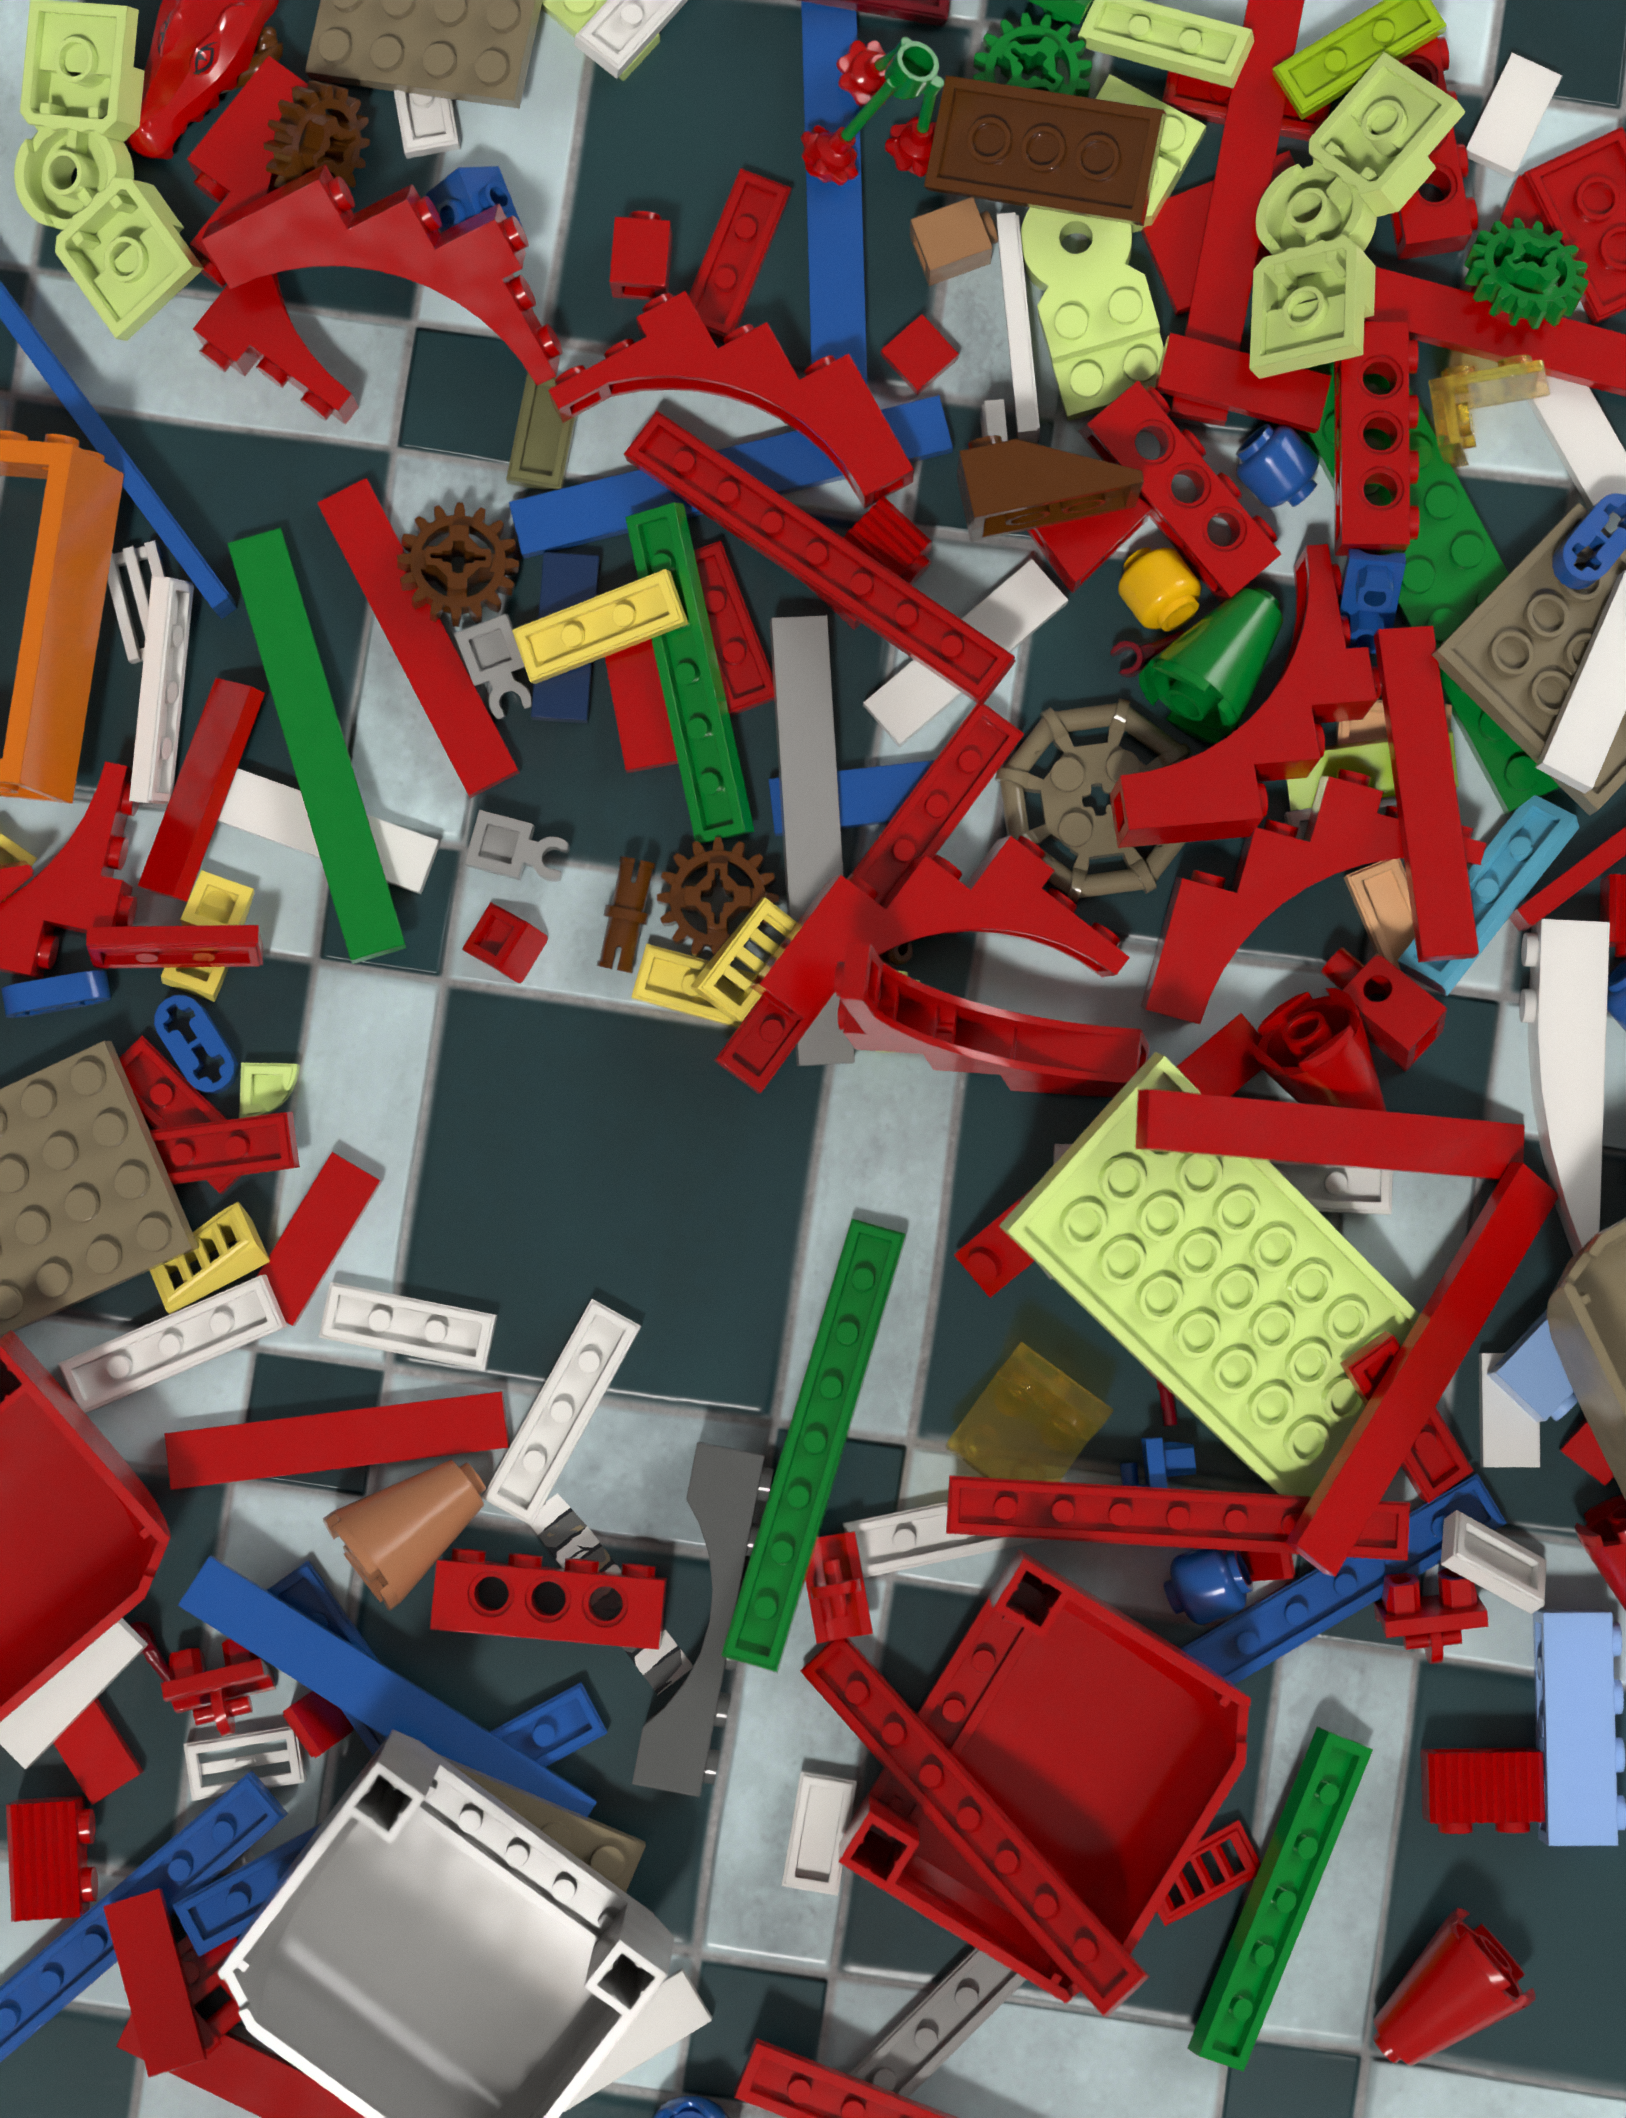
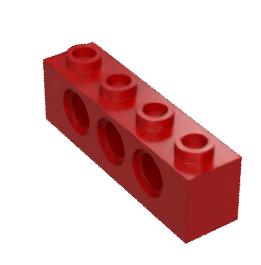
[1390,37,1478,261]
[1334,321,1420,556]
[1078,381,1281,602]
[430,1548,667,1650]

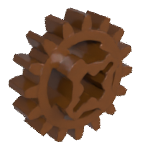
[264,81,370,189]
[397,502,519,627]
[657,837,779,957]

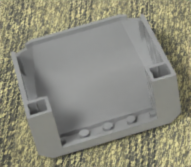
[218,1730,674,2118]

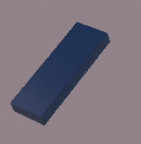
[531,552,600,724]

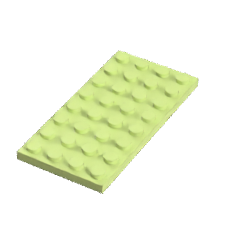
[999,1052,1420,1496]

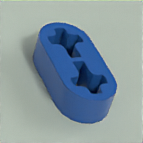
[1552,493,1626,590]
[1,970,111,1018]
[154,995,238,1094]

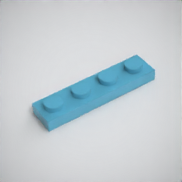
[1397,795,1580,996]

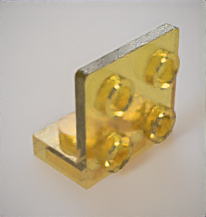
[1429,355,1550,468]
[946,1342,1114,1482]

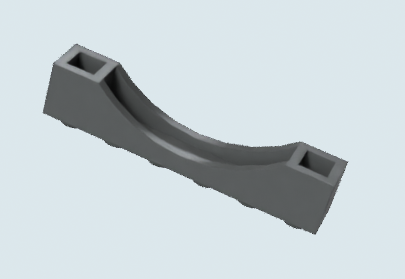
[632,1442,774,1797]

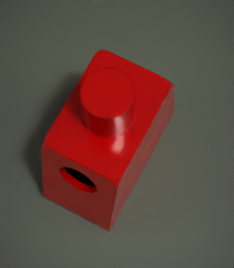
[1026,498,1152,593]
[1321,947,1447,1072]

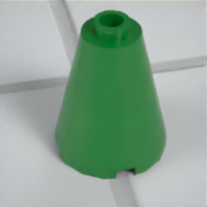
[1139,588,1283,744]

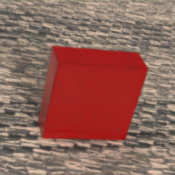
[881,314,959,395]

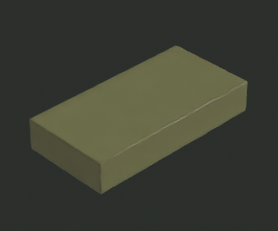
[506,373,578,492]

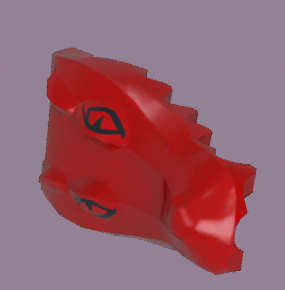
[124,0,279,160]

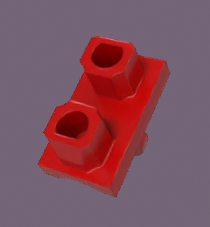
[805,1531,873,1644]
[1374,1568,1489,1664]
[161,1639,276,1736]

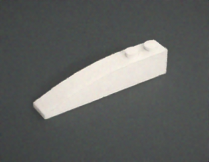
[1519,919,1610,1256]

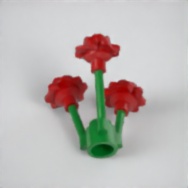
[801,37,944,186]

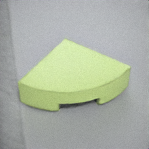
[239,1063,300,1118]

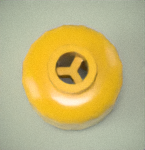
[1118,547,1201,631]

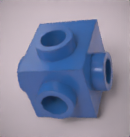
[426,166,522,233]

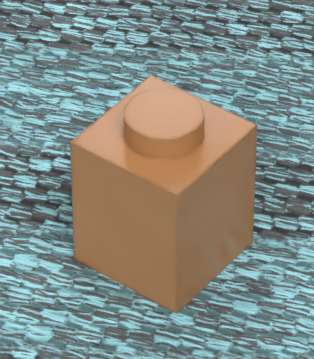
[910,197,998,286]

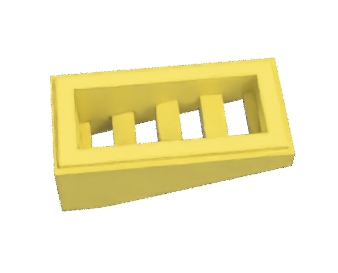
[690,897,797,1022]
[150,1202,270,1314]

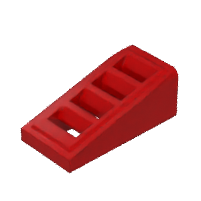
[1157,1819,1261,1926]

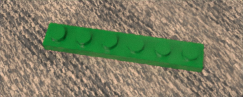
[625,502,755,844]
[1187,1726,1373,2072]

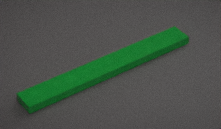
[227,528,407,964]
[721,1219,907,1673]

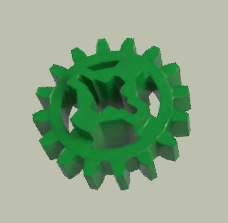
[972,13,1092,98]
[1464,218,1588,329]

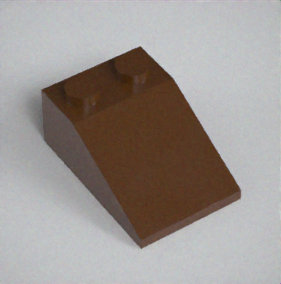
[957,435,1144,542]

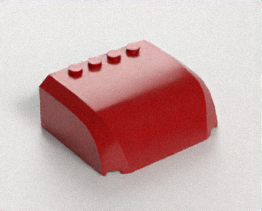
[0,1330,171,1722]
[838,1549,1251,2004]

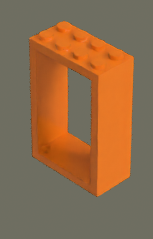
[0,430,124,804]

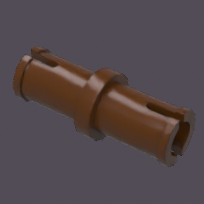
[597,856,656,973]

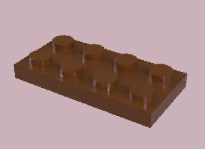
[924,75,1166,226]

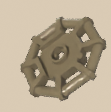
[995,698,1192,903]

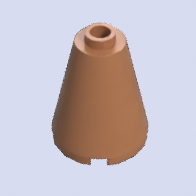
[323,1460,486,1611]

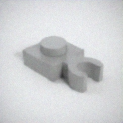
[454,614,532,719]
[464,810,570,882]

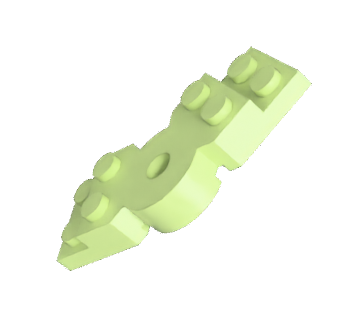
[14,0,204,341]
[1249,52,1466,379]
[1021,74,1206,421]

